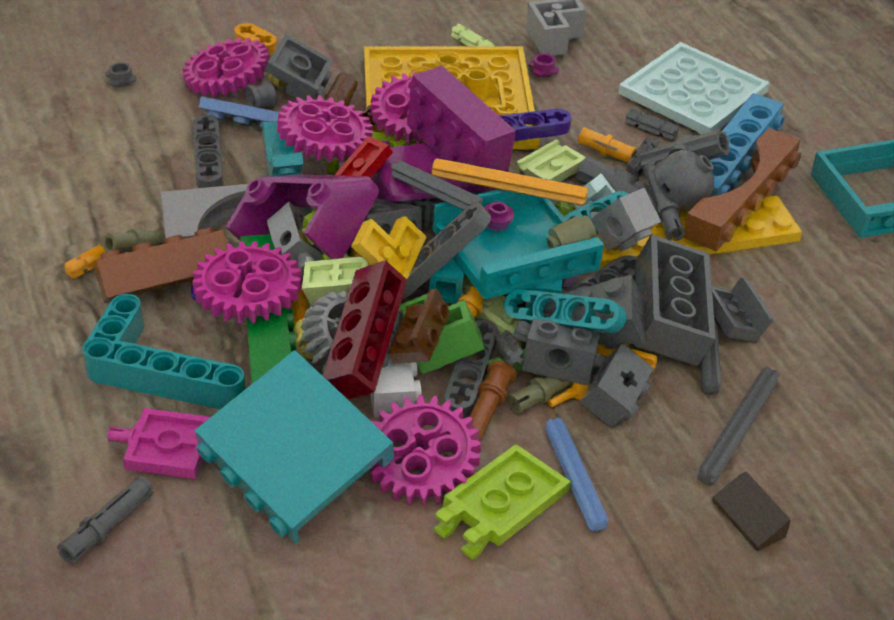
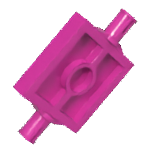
[107,408,210,479]

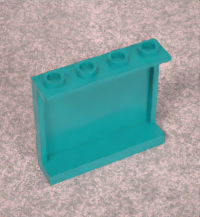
[432,179,604,300]
[194,350,394,544]

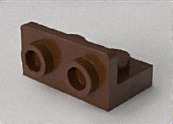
[388,289,449,364]

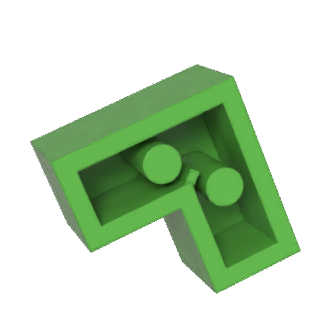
[399,293,485,374]

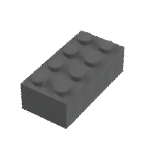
[635,234,716,366]

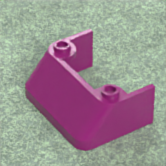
[225,174,379,259]

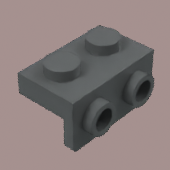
[712,277,774,343]

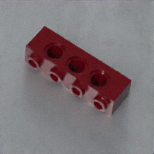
[323,260,407,399]

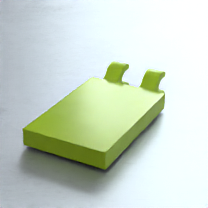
[433,444,571,559]

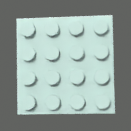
[618,42,770,134]

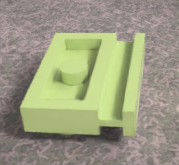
[516,139,586,182]

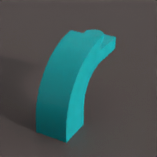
[262,121,303,176]

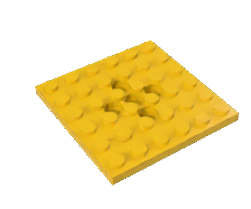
[364,46,540,151]

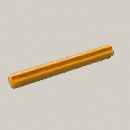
[432,158,588,206]

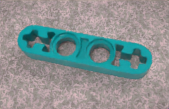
[504,289,626,333]

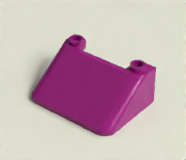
[371,141,496,202]

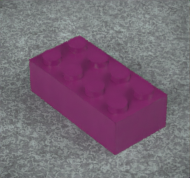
[407,66,516,191]

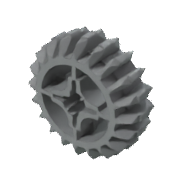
[300,291,348,373]

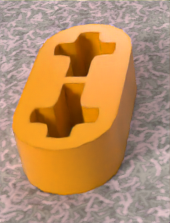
[234,23,277,56]

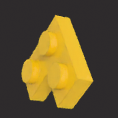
[351,216,426,279]

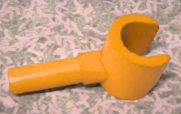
[548,382,590,408]

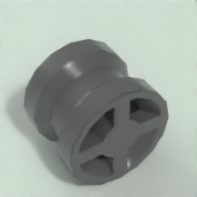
[245,80,277,109]

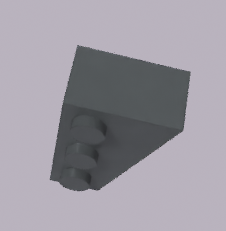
[543,275,646,349]

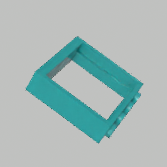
[811,139,894,238]

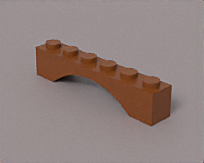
[683,128,801,252]

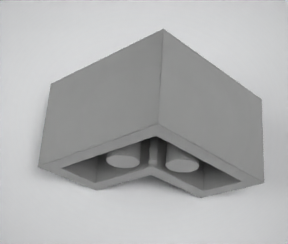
[526,0,586,57]

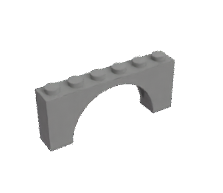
[161,184,354,244]

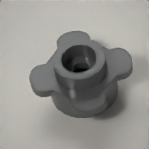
[105,62,137,87]

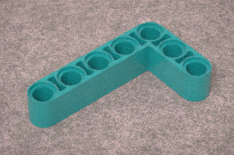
[82,294,245,409]

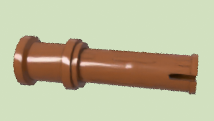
[469,360,517,442]

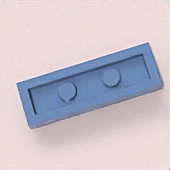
[199,96,279,128]

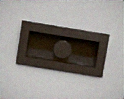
[712,472,791,550]

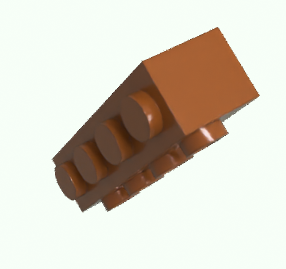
[94,227,227,303]

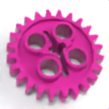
[182,37,270,97]
[370,72,423,144]
[277,95,373,162]
[193,241,301,323]
[368,395,481,506]

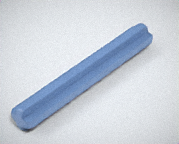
[545,418,609,532]

